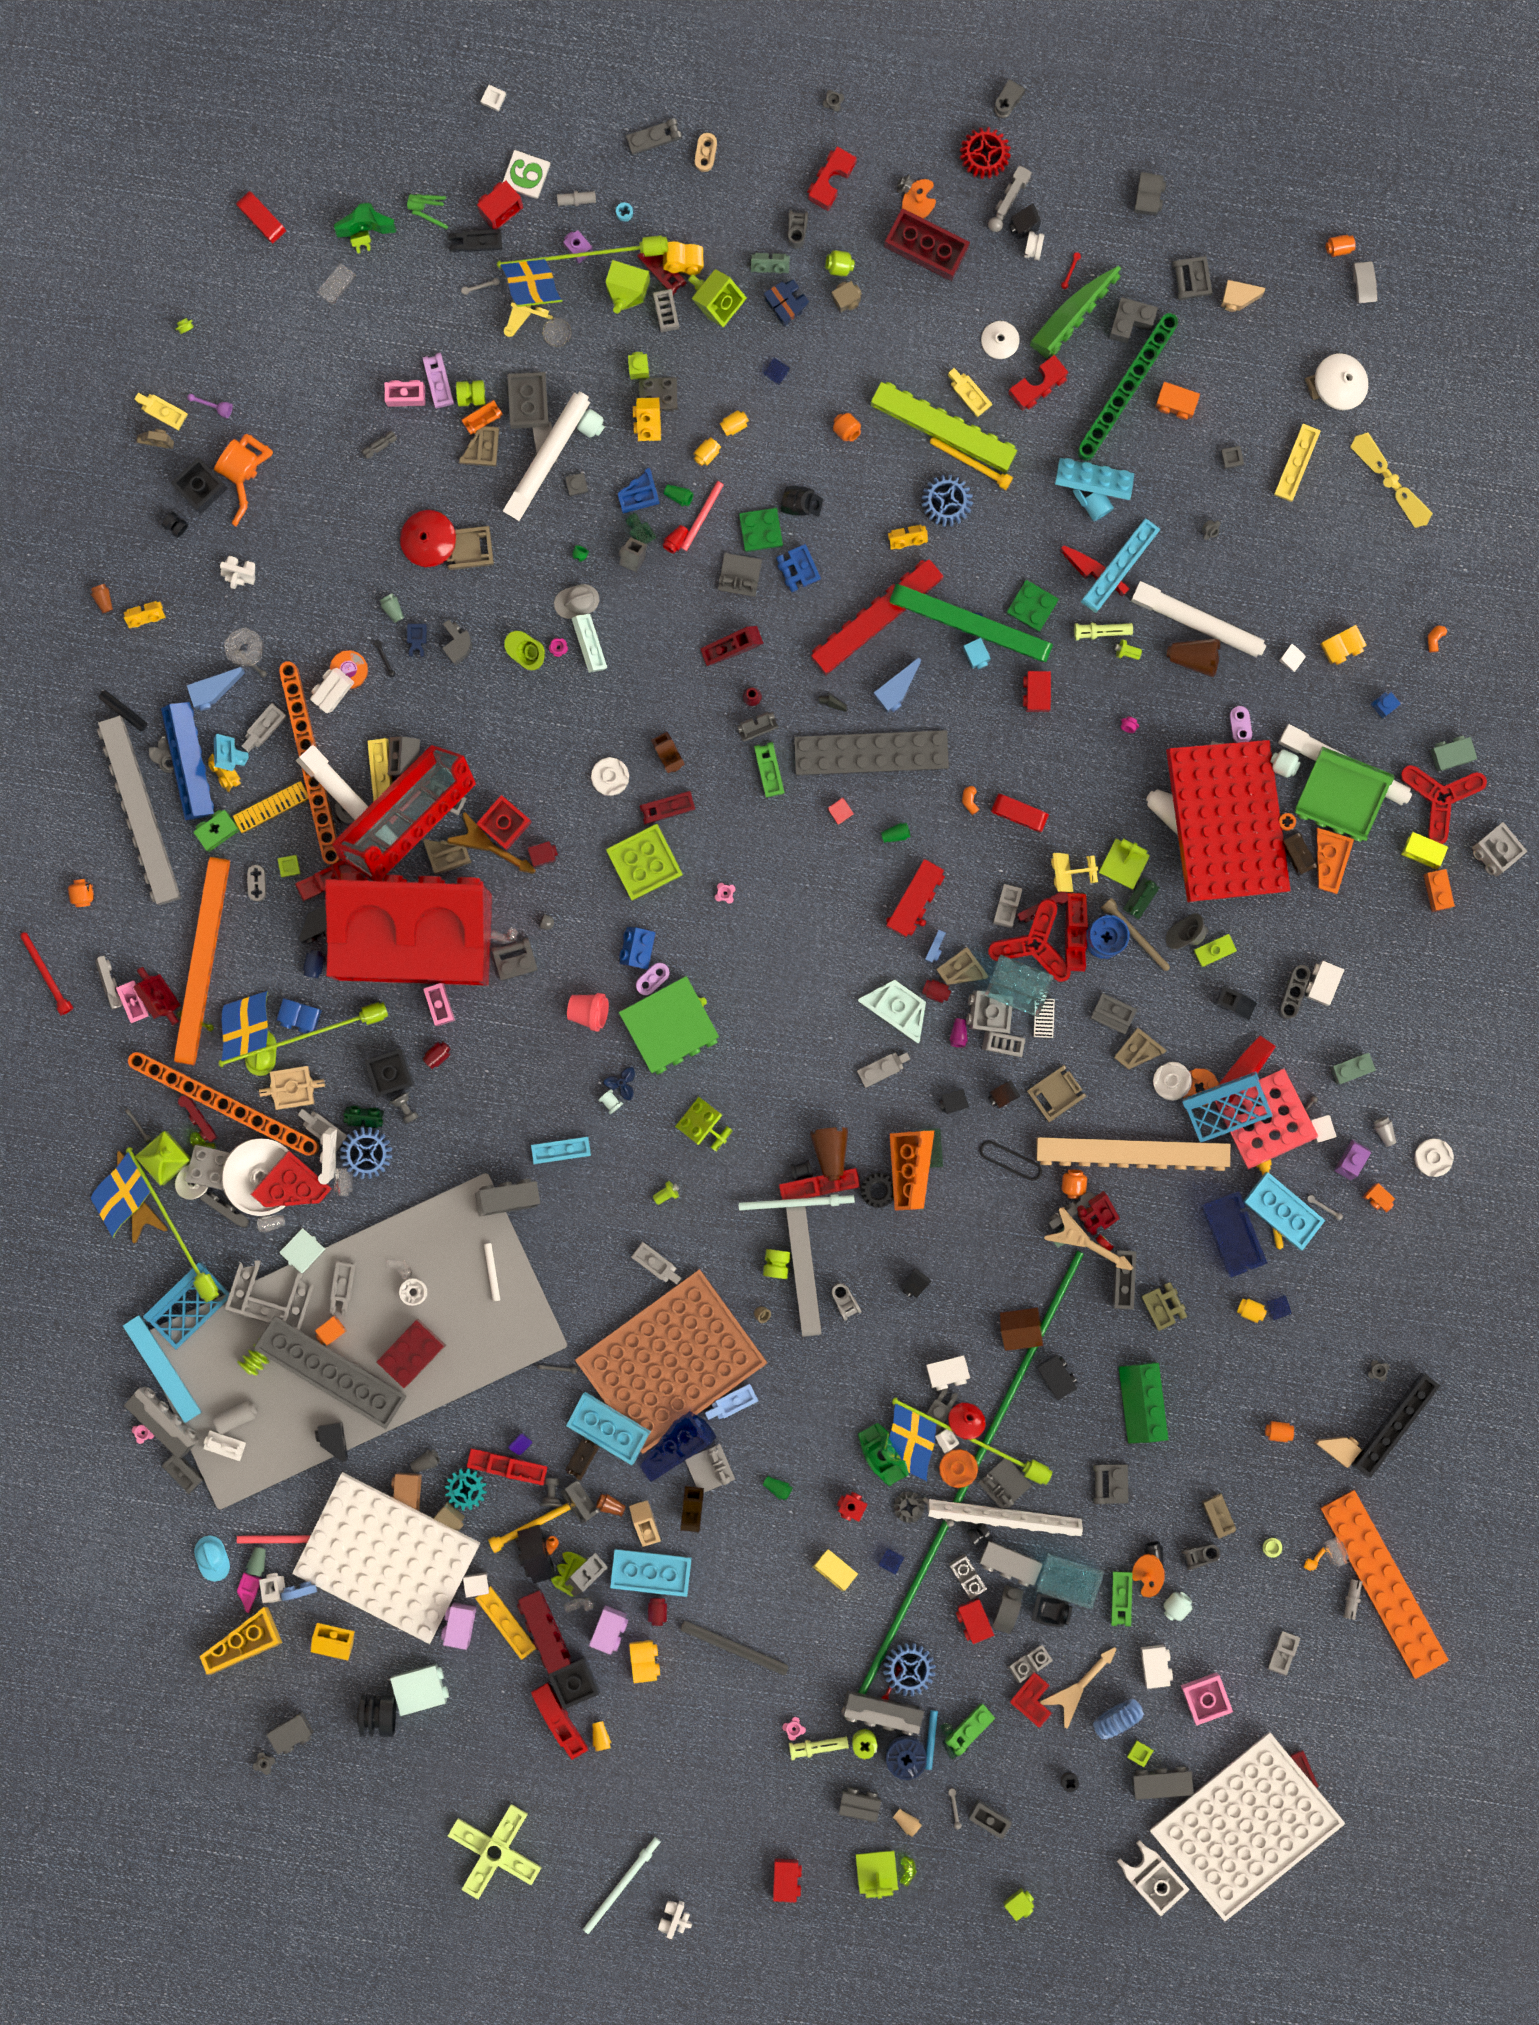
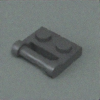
[1172,256,1212,300]
[491,937,538,981]
[1093,1464,1128,1504]

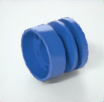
[1086,915,1129,959]

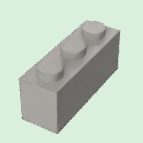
[979,1541,1043,1587]

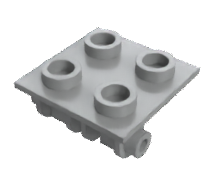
[185,1145,230,1190]
[685,1444,735,1493]

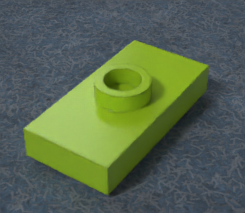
[1194,934,1237,967]

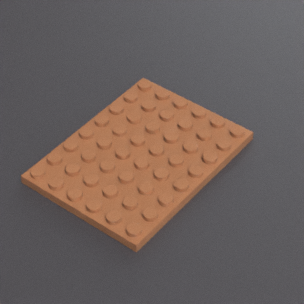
[575,1269,767,1454]

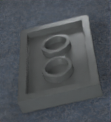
[507,372,549,429]

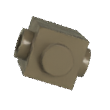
[831,281,862,313]

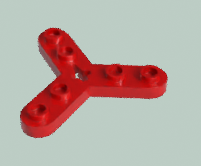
[1401,765,1487,844]
[988,898,1071,982]

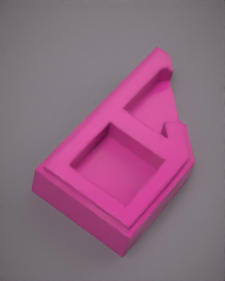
[237,1572,262,1613]

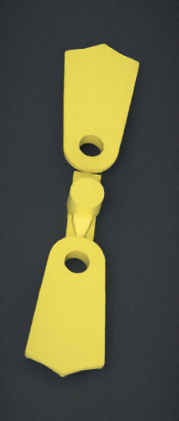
[1351,432,1433,528]

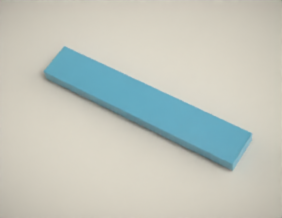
[1081,518,1160,613]
[123,1315,202,1423]

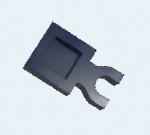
[407,624,427,657]

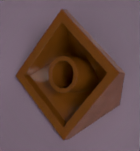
[1000,1307,1044,1351]

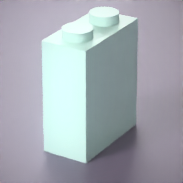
[390,1663,449,1716]

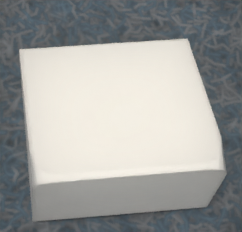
[1279,644,1306,672]

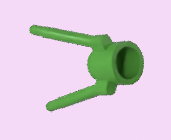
[407,194,448,229]

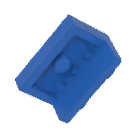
[619,927,656,970]

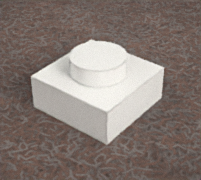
[481,85,506,112]
[935,1429,959,1453]

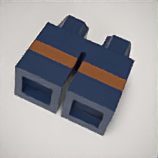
[764,279,809,327]

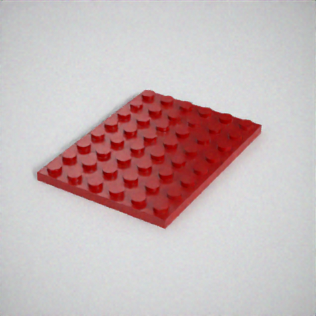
[1166,740,1291,902]

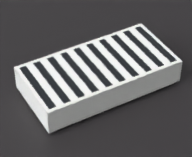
[1034,998,1055,1038]

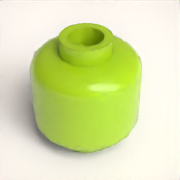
[825,250,855,277]

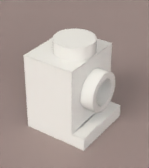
[259,1573,285,1603]

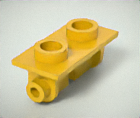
[888,524,928,550]
[124,601,166,628]
[208,754,241,792]

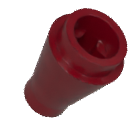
[743,687,762,706]

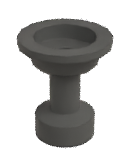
[389,1091,418,1124]
[539,1478,562,1507]

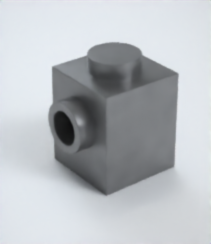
[619,537,647,572]

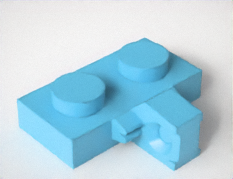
[214,734,248,771]

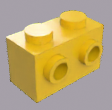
[633,398,661,441]
[311,1623,355,1660]

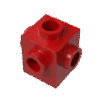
[836,1492,868,1522]

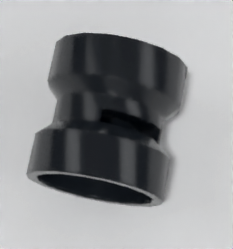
[162,512,189,538]
[967,1523,993,1548]

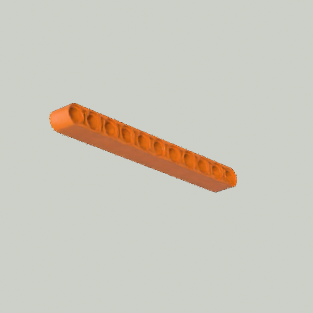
[279,662,341,866]
[174,857,230,1065]
[128,1052,319,1156]

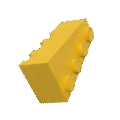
[200,1607,282,1675]

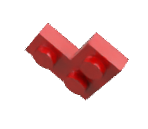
[1010,1672,1052,1728]

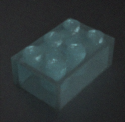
[984,955,1054,1017]
[1035,1552,1104,1609]

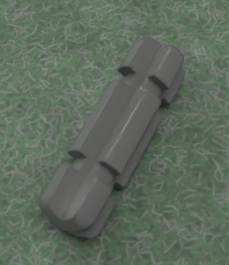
[362,431,397,459]

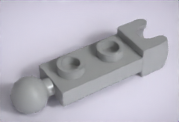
[988,166,1032,232]

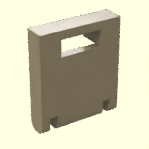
[447,526,494,570]
[1027,1065,1086,1123]

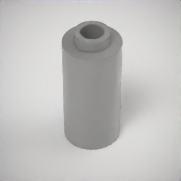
[213,1401,258,1435]

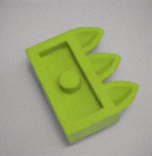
[551,1552,587,1597]

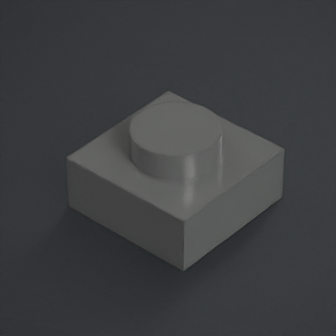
[1221,446,1244,469]
[565,473,588,497]

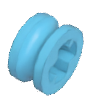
[616,202,633,222]

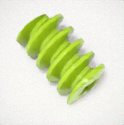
[237,1338,269,1376]
[852,1729,877,1759]

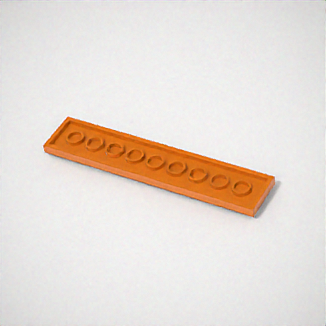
[1320,1489,1449,1679]

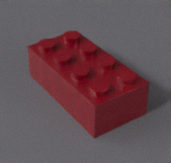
[884,208,970,281]

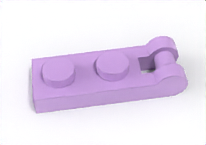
[422,353,454,409]

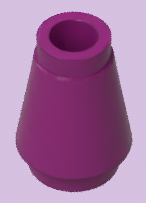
[949,1018,968,1048]

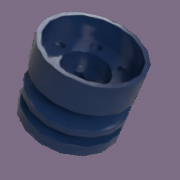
[885,1734,927,1780]

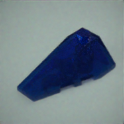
[640,1411,717,1482]

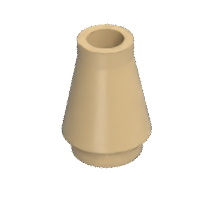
[893,1809,922,1837]

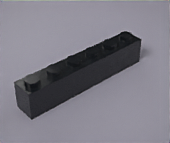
[1351,1373,1441,1478]

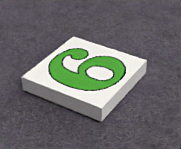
[503,150,551,199]

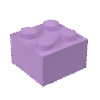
[441,1602,477,1650]
[589,1605,628,1655]

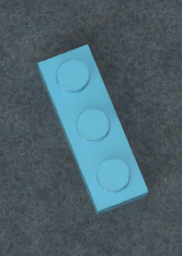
[531,1137,591,1164]

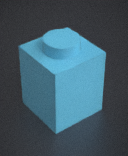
[963,638,991,670]

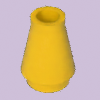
[592,1722,611,1751]

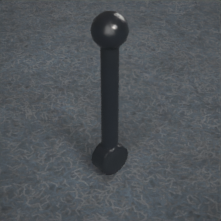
[374,641,395,677]

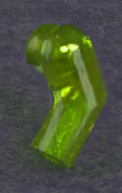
[189,1132,216,1149]
[900,1856,917,1887]

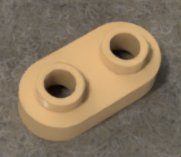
[695,133,717,172]

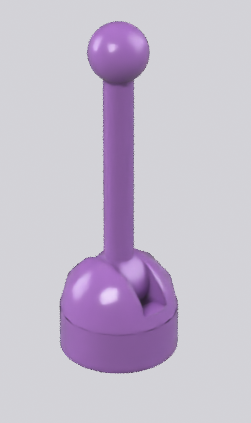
[187,394,233,418]

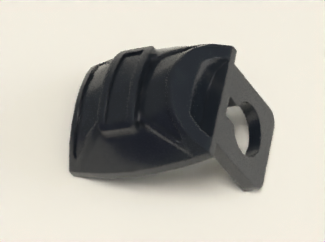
[781,486,823,516]
[1031,1594,1073,1627]

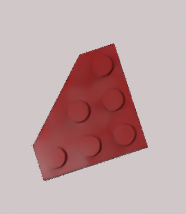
[250,1151,332,1207]

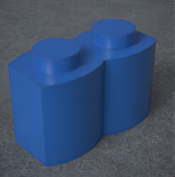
[277,998,322,1033]

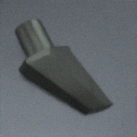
[819,693,847,712]

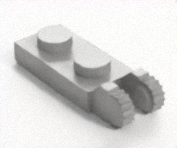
[330,1261,356,1317]

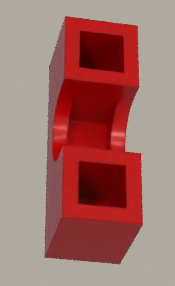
[807,146,857,211]
[1008,355,1069,411]

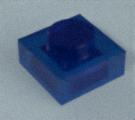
[764,358,790,385]
[1267,1295,1292,1320]
[878,1548,905,1575]

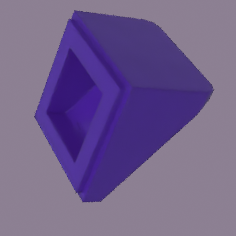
[509,1433,532,1455]

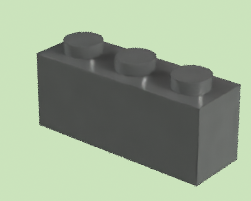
[1112,1250,1136,1310]
[1132,1766,1194,1800]

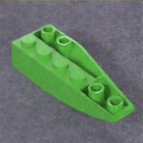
[1030,266,1121,360]

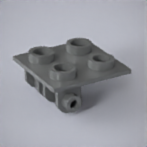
[639,377,678,412]
[718,553,762,597]
[978,1458,1032,1509]

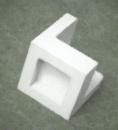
[1311,1115,1336,1143]
[463,1572,489,1597]

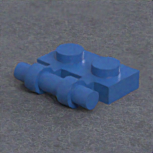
[776,544,821,593]

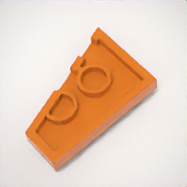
[1316,828,1354,894]

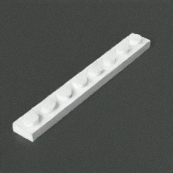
[928,1499,1083,1536]

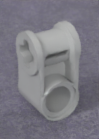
[831,1283,862,1321]

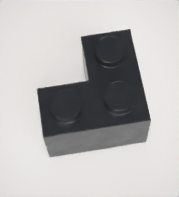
[516,1525,556,1584]

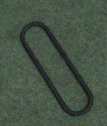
[980,1141,1042,1181]

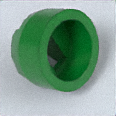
[572,545,589,562]

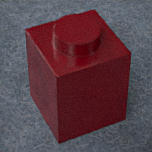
[528,841,558,868]

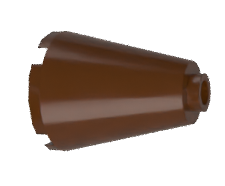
[1167,639,1220,677]
[810,1127,848,1181]

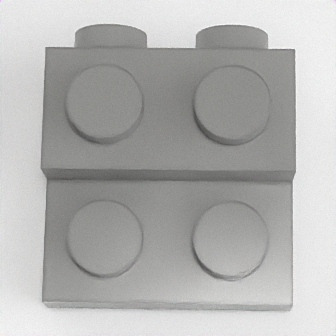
[1471,822,1527,877]
[966,990,1014,1033]

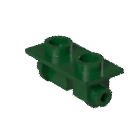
[1123,878,1159,920]
[343,1105,385,1128]

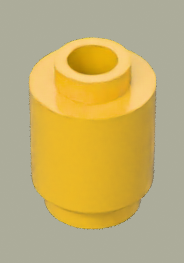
[720,410,749,436]
[693,437,721,466]
[1237,1298,1267,1323]

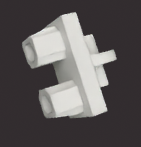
[220,556,255,589]
[658,1900,692,1939]

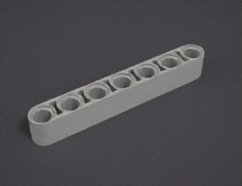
[786,1206,822,1337]

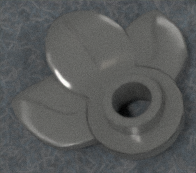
[149,735,174,773]

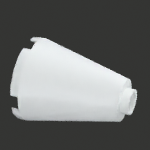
[1146,789,1178,835]

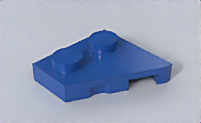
[618,468,660,513]

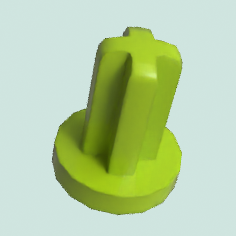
[1114,639,1142,660]
[653,1181,679,1205]

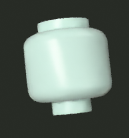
[577,409,605,438]
[1270,749,1300,778]
[1163,1592,1192,1621]

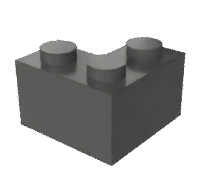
[1109,297,1158,344]

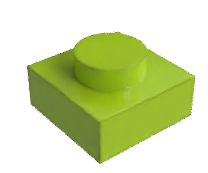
[277,855,301,878]
[1127,1740,1154,1767]

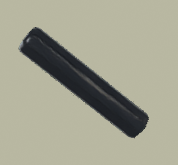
[99,690,147,732]

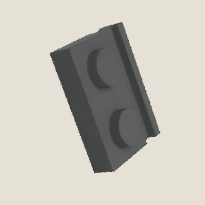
[1090,993,1137,1035]

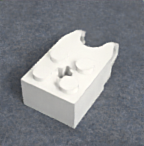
[1117,1840,1189,1916]

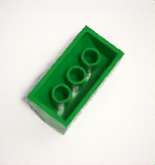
[1118,1362,1168,1444]

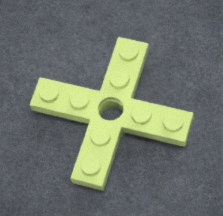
[448,1804,542,1899]

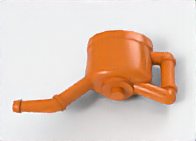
[214,434,273,526]

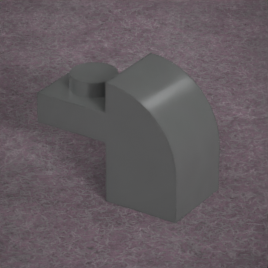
[442,619,472,666]
[992,1585,1023,1634]

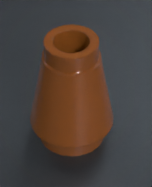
[91,584,113,613]
[596,1493,626,1516]

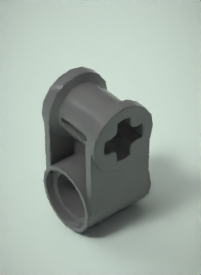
[994,79,1026,118]
[788,210,808,249]
[1181,1543,1220,1570]

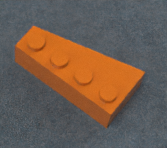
[890,1131,934,1210]

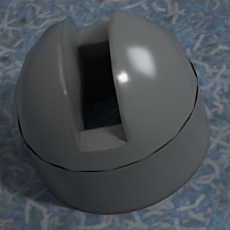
[539,914,554,930]

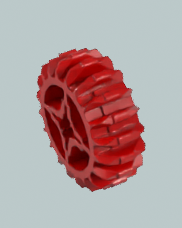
[960,127,1011,179]

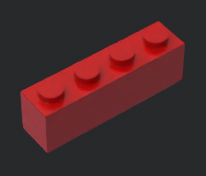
[886,859,945,938]

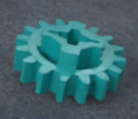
[445,1468,487,1511]

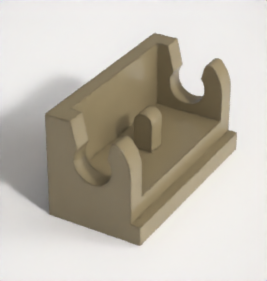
[1201,1493,1237,1539]

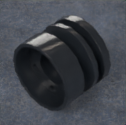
[357,1695,396,1737]

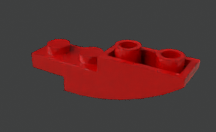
[531,1682,588,1760]

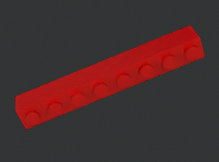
[811,559,944,676]

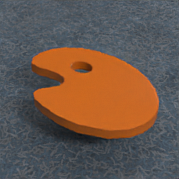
[902,179,936,219]
[1132,1554,1165,1597]

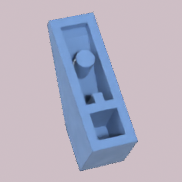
[873,658,921,713]
[187,667,245,711]

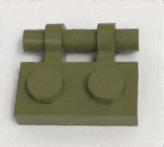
[1141,1282,1188,1331]

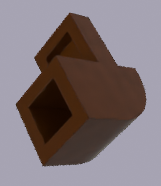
[651,731,685,773]

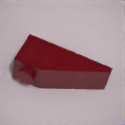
[700,626,764,666]

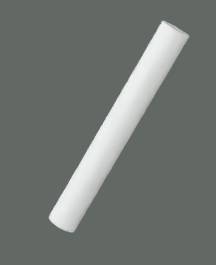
[484,1243,500,1301]

